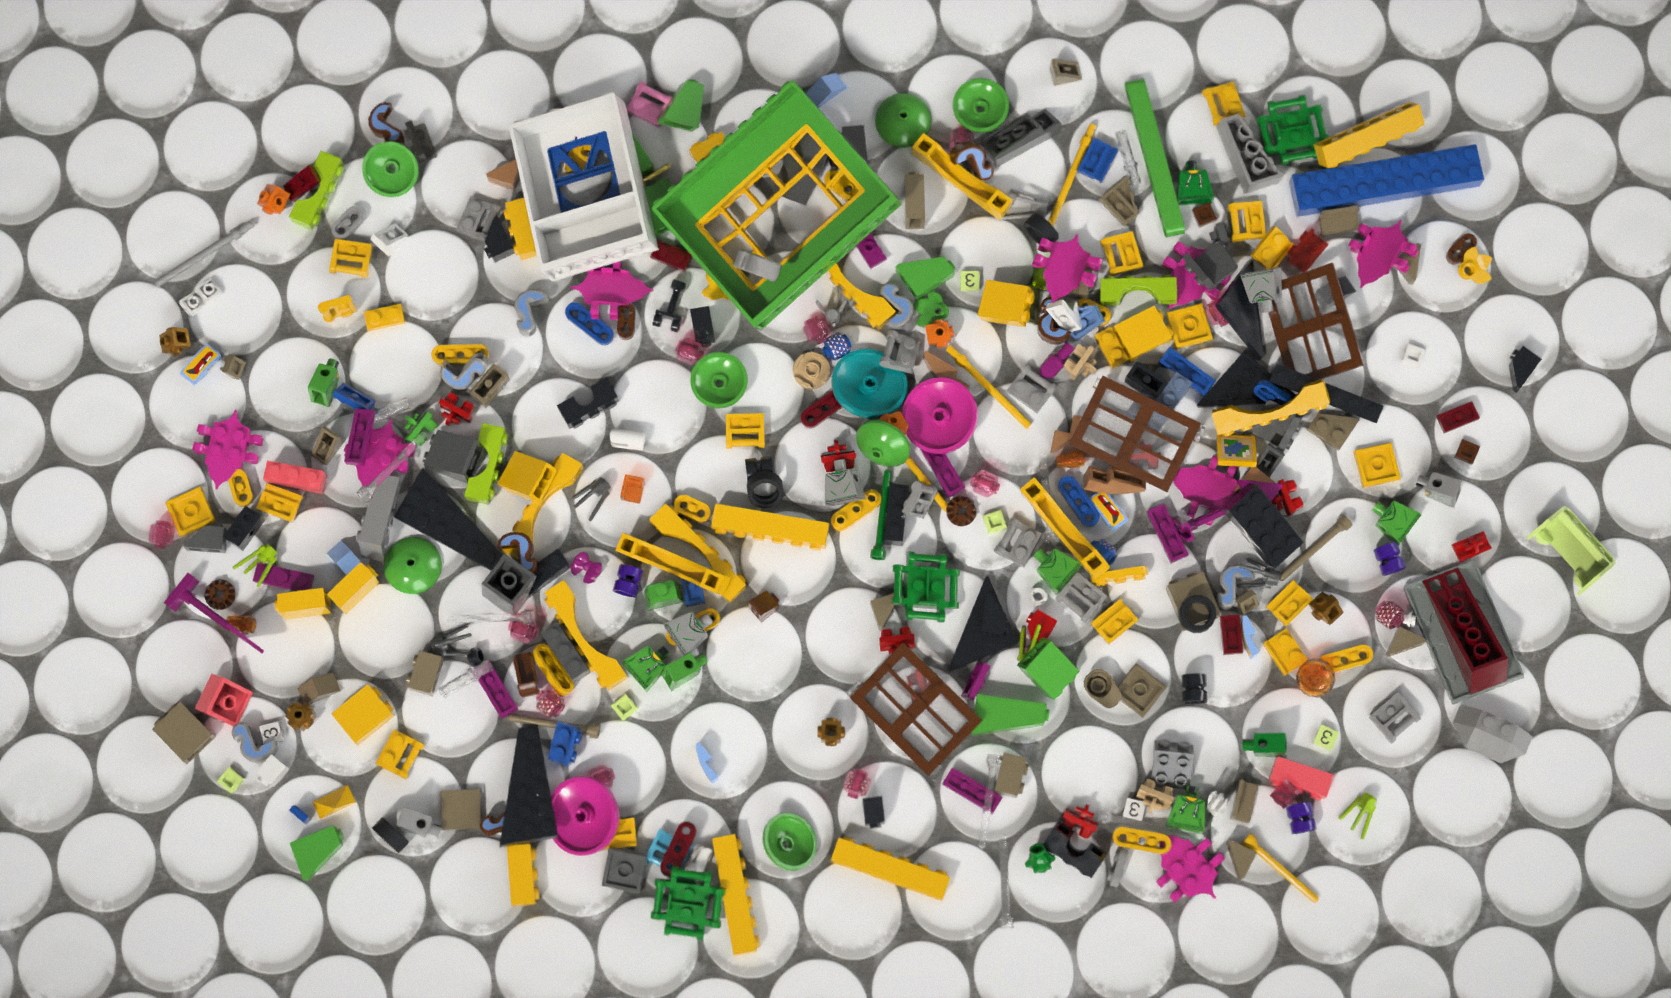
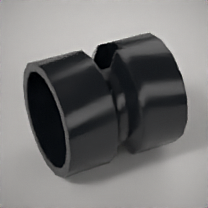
[745,456,773,482]
[1182,673,1208,704]

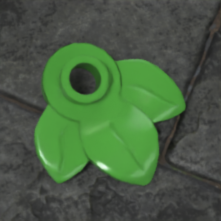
[913,291,949,327]

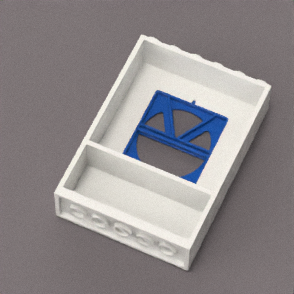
[509,92,659,282]

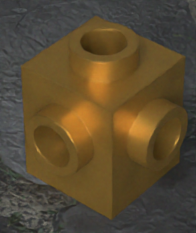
[159,327,191,356]
[1309,591,1344,625]
[285,702,316,732]
[817,718,845,746]

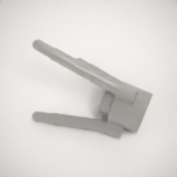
[1002,189,1048,220]
[816,300,847,329]

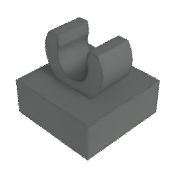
[1209,222,1232,245]

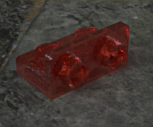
[1287,228,1329,273]

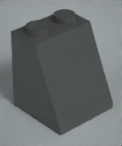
[423,430,482,483]
[481,554,536,618]

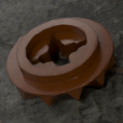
[946,496,977,527]
[204,579,236,610]

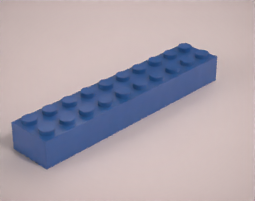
[1289,144,1484,217]

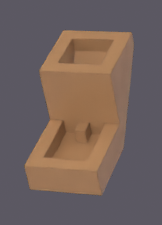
[1050,415,1081,453]

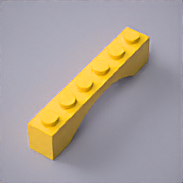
[911,133,1013,221]
[827,263,896,330]
[1211,379,1330,436]
[503,452,583,561]
[1020,477,1110,580]
[649,503,746,604]
[615,533,731,595]
[544,580,628,691]

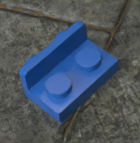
[548,721,582,767]

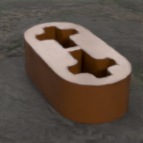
[1446,233,1477,265]
[617,304,636,340]

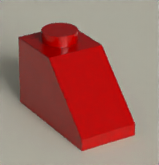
[1026,609,1057,644]

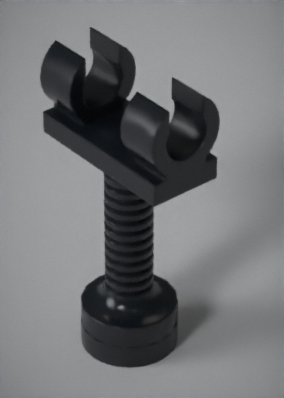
[652,280,687,333]

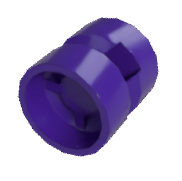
[1373,542,1406,576]
[613,564,644,598]
[1286,802,1317,834]

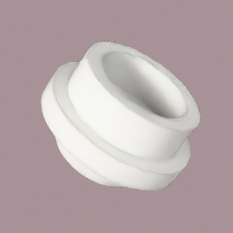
[1028,587,1048,606]
[1403,611,1416,631]

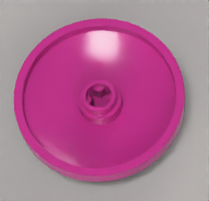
[902,377,978,454]
[551,777,619,856]

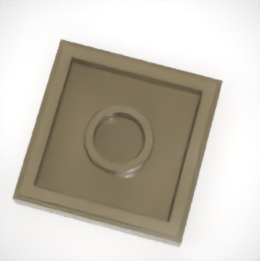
[1118,663,1167,718]
[441,789,482,831]

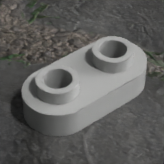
[331,207,364,240]
[1107,848,1129,887]

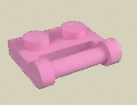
[626,81,673,127]

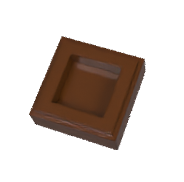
[1192,202,1217,228]
[1454,439,1480,465]

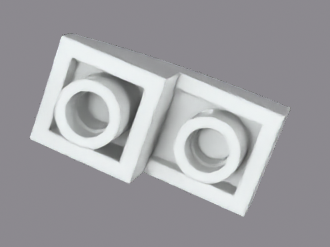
[179,278,222,317]

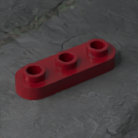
[801,391,843,429]
[660,821,697,878]

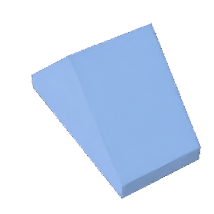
[806,73,847,108]
[327,541,361,575]

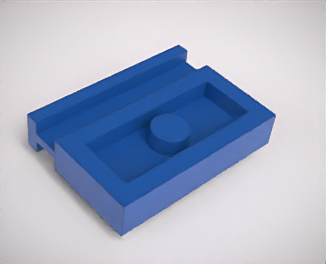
[1077,138,1118,183]

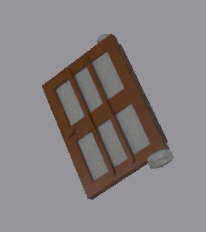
[1268,263,1364,380]
[1069,375,1206,492]
[846,642,983,776]

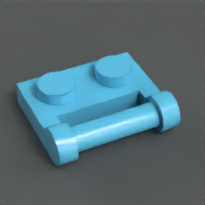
[647,829,695,878]

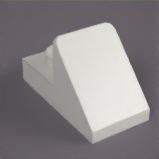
[370,223,409,256]
[1046,299,1082,332]

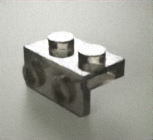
[403,120,437,163]

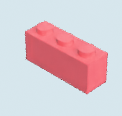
[263,460,327,494]
[1268,756,1334,801]

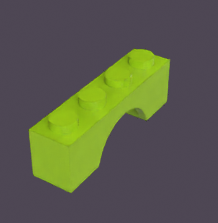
[289,151,345,230]
[1100,275,1177,306]
[464,423,509,505]

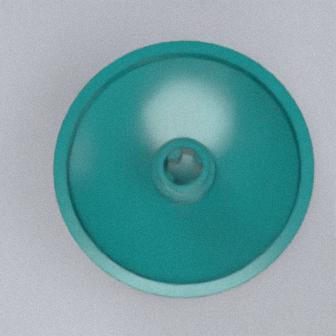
[831,349,908,419]

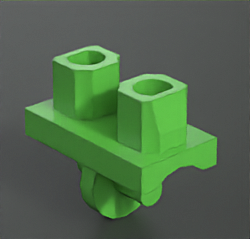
[404,412,438,446]

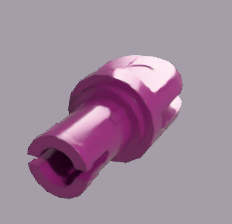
[1040,342,1075,379]

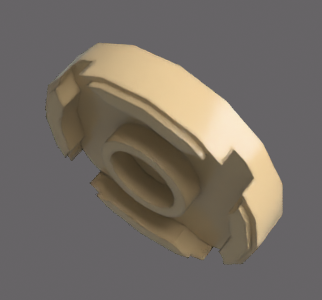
[793,352,830,389]

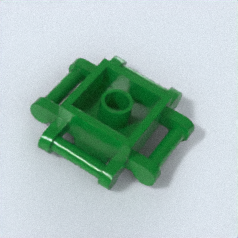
[1256,95,1329,165]
[892,551,960,623]
[650,866,725,940]

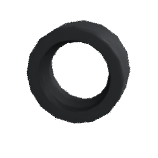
[1023,213,1059,244]
[747,471,784,508]
[1178,595,1216,633]
[372,817,409,853]

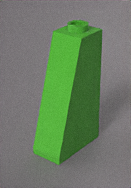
[971,694,1050,736]

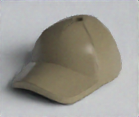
[1084,669,1121,708]

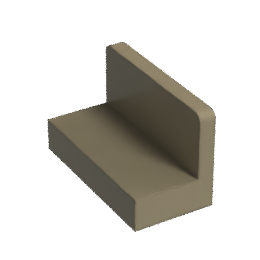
[1319,206,1360,235]
[1230,779,1258,824]

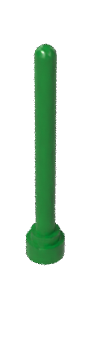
[870,470,891,560]

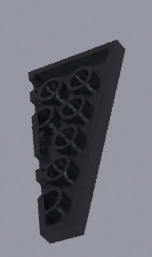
[393,468,503,571]
[499,725,558,848]

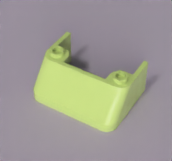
[1526,506,1616,595]

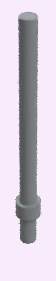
[154,221,254,287]

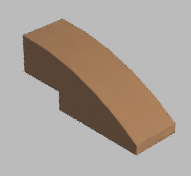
[923,350,970,390]
[1083,466,1146,494]

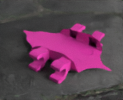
[1348,220,1419,288]
[1032,234,1102,303]
[1162,241,1231,309]
[570,261,654,320]
[192,410,264,490]
[344,420,415,491]
[1174,455,1238,526]
[1156,832,1225,903]

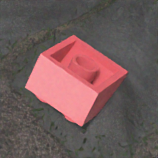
[195,673,253,727]

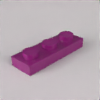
[344,409,376,466]
[920,449,965,498]
[1146,504,1189,564]
[253,562,314,591]
[471,659,518,719]
[942,767,1003,815]

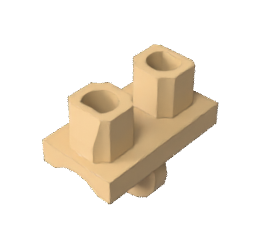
[1064,344,1097,380]
[1136,779,1174,813]

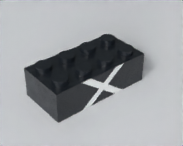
[1221,483,1304,568]

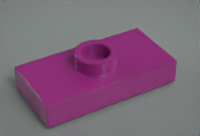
[856,233,887,269]
[961,662,990,700]

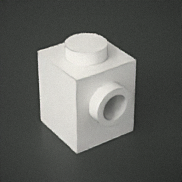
[256,754,289,787]

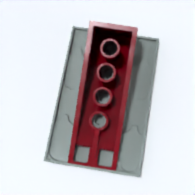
[1404,560,1524,705]

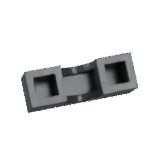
[540,622,590,683]

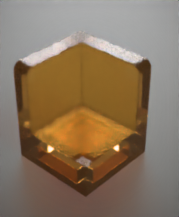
[620,474,645,504]

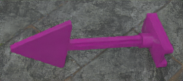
[1171,479,1283,542]
[164,572,264,654]

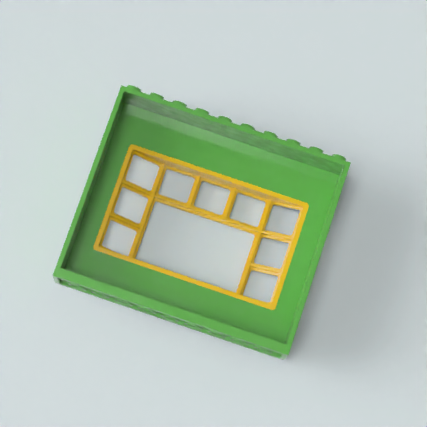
[651,80,903,330]

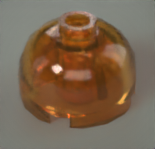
[1296,658,1336,697]

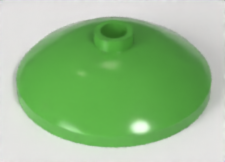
[953,78,1009,133]
[875,93,931,147]
[362,141,419,197]
[690,352,748,409]
[856,420,910,467]
[384,537,442,594]
[762,813,817,871]

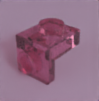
[1270,778,1300,809]

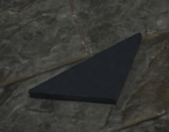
[1215,260,1264,360]
[1196,352,1296,408]
[948,576,1018,672]

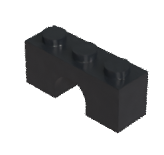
[690,306,715,347]
[557,377,619,429]
[883,483,909,546]
[1043,821,1108,878]

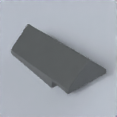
[980,109,1062,167]
[771,132,828,205]

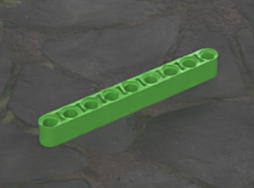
[1125,78,1185,238]

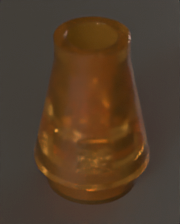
[1056,449,1085,468]
[226,615,257,634]

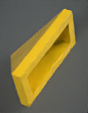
[312,785,356,820]

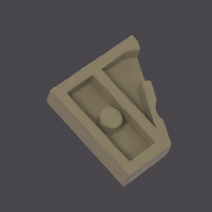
[1099,176,1139,228]
[1307,413,1359,451]

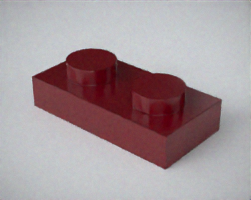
[283,165,321,202]
[650,240,692,272]
[1436,401,1480,434]
[1219,614,1243,655]

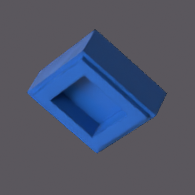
[289,805,311,825]

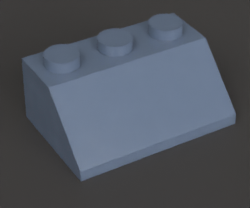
[1127,366,1192,432]

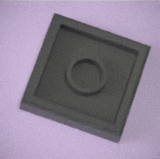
[602,846,648,894]

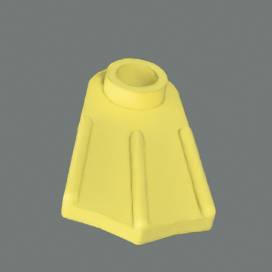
[642,163,671,186]

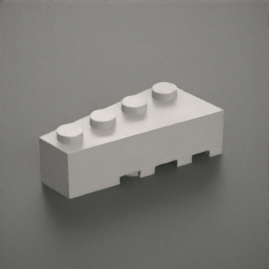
[1217,114,1284,194]
[356,475,401,562]

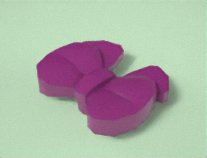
[570,552,603,584]

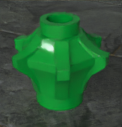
[1025,843,1056,873]

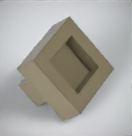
[220,354,246,380]
[1236,588,1259,615]

